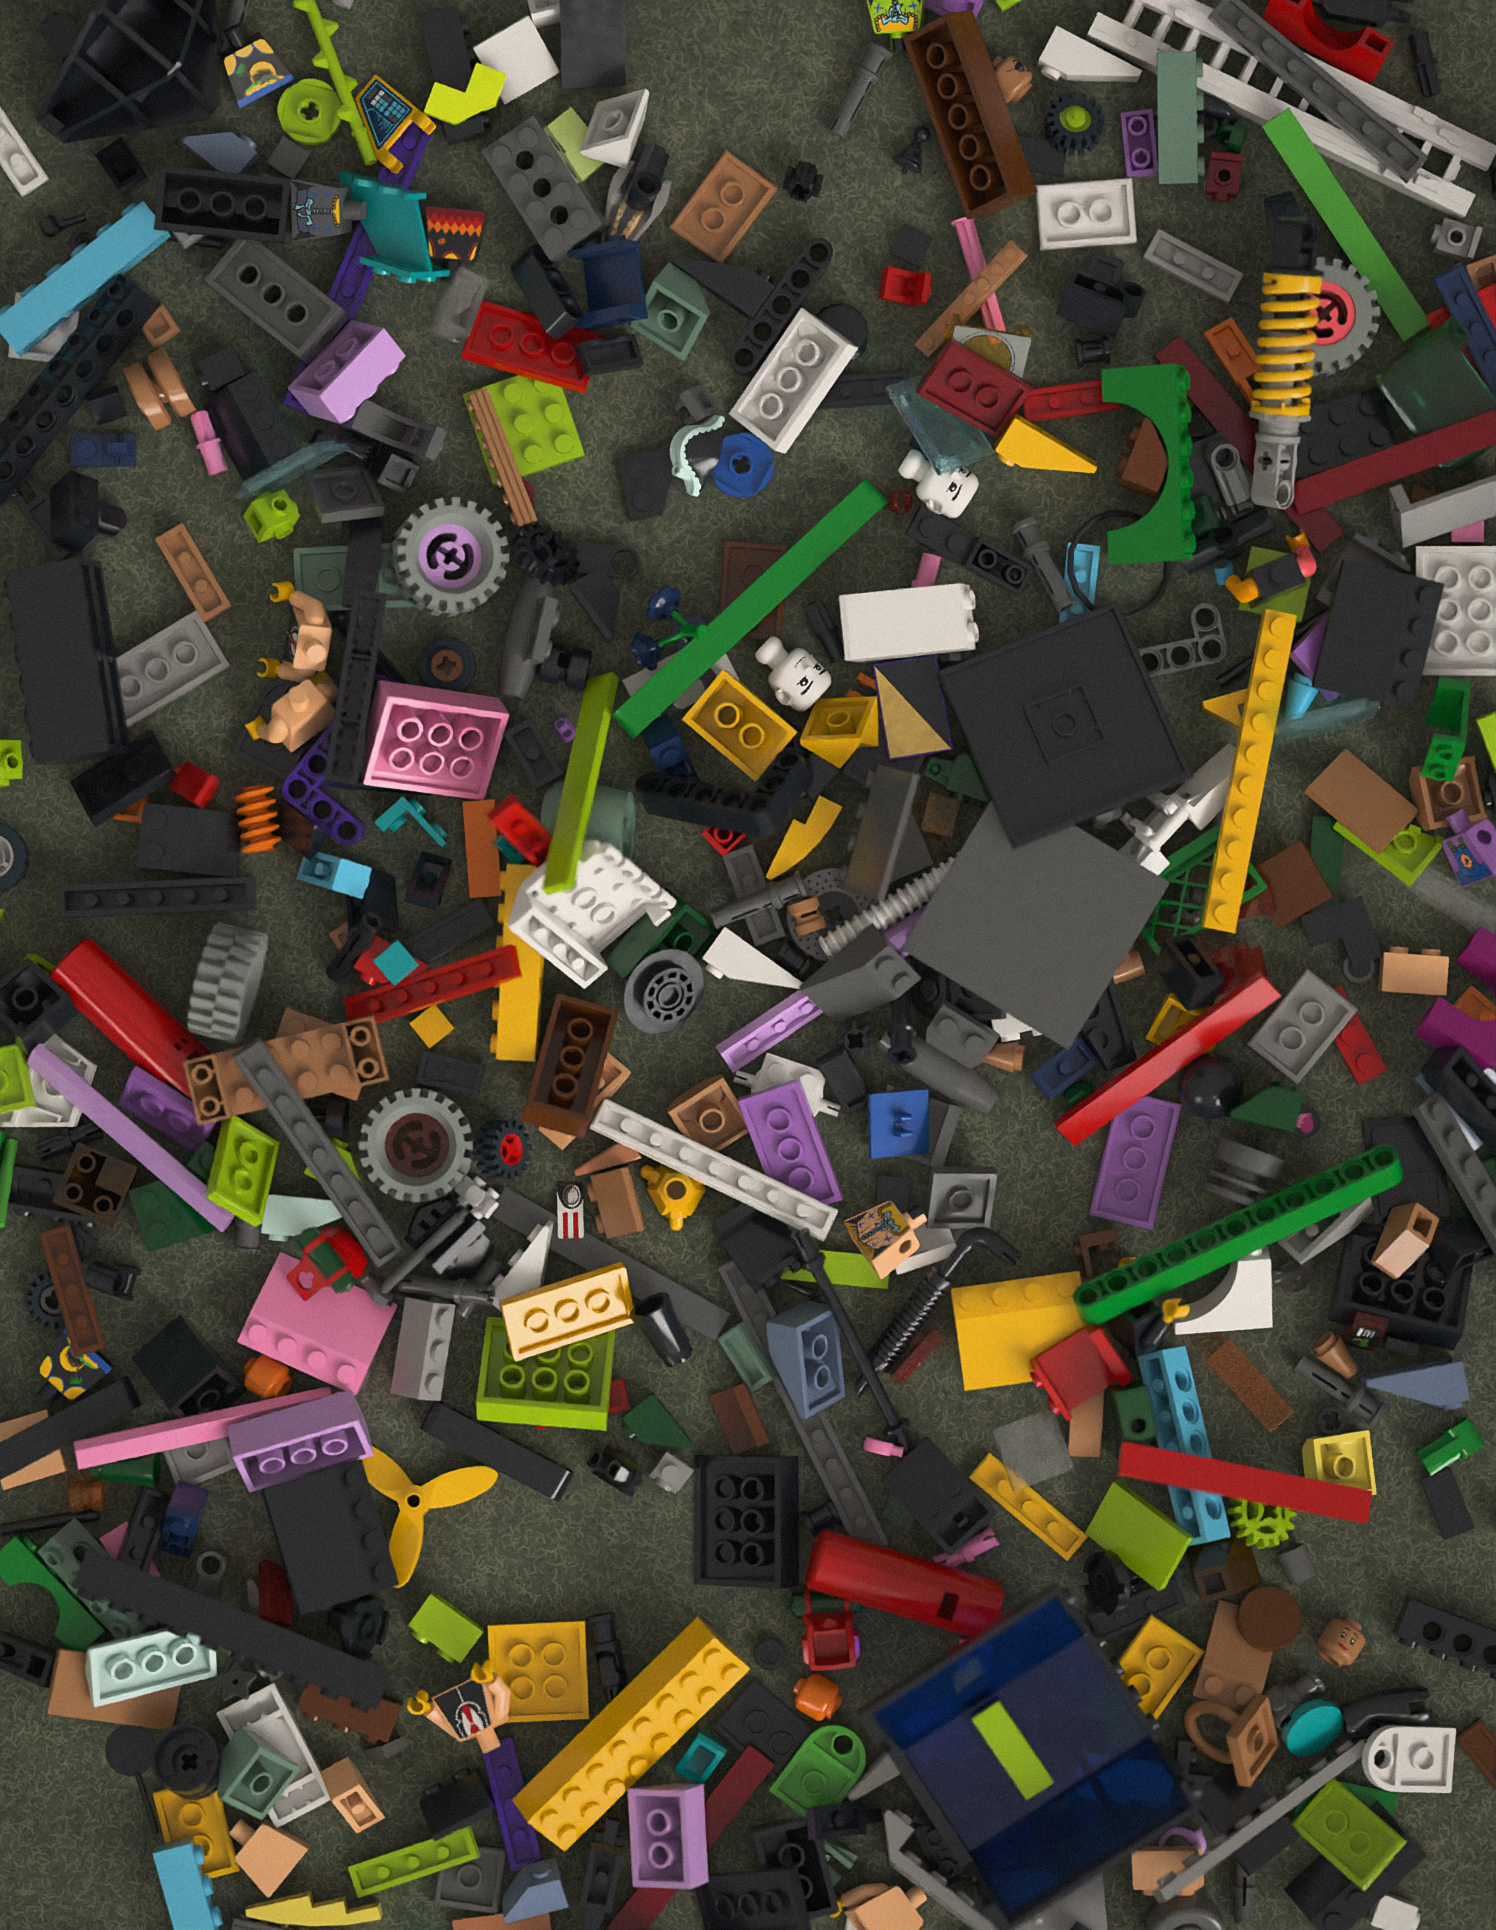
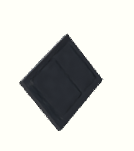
[1363,1116,1451,1224]

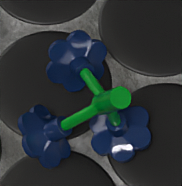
[631,585,708,671]

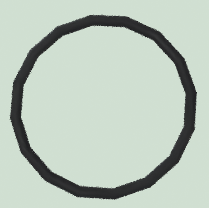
[1067,510,1171,620]

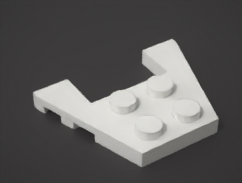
[0,1033,97,1127]

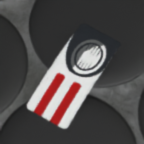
[557,1180,584,1239]

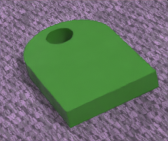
[769,1724,866,1817]

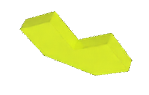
[424,63,507,125]

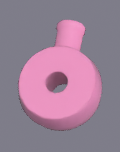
[863,1437,904,1458]

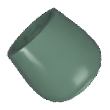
[540,780,635,861]

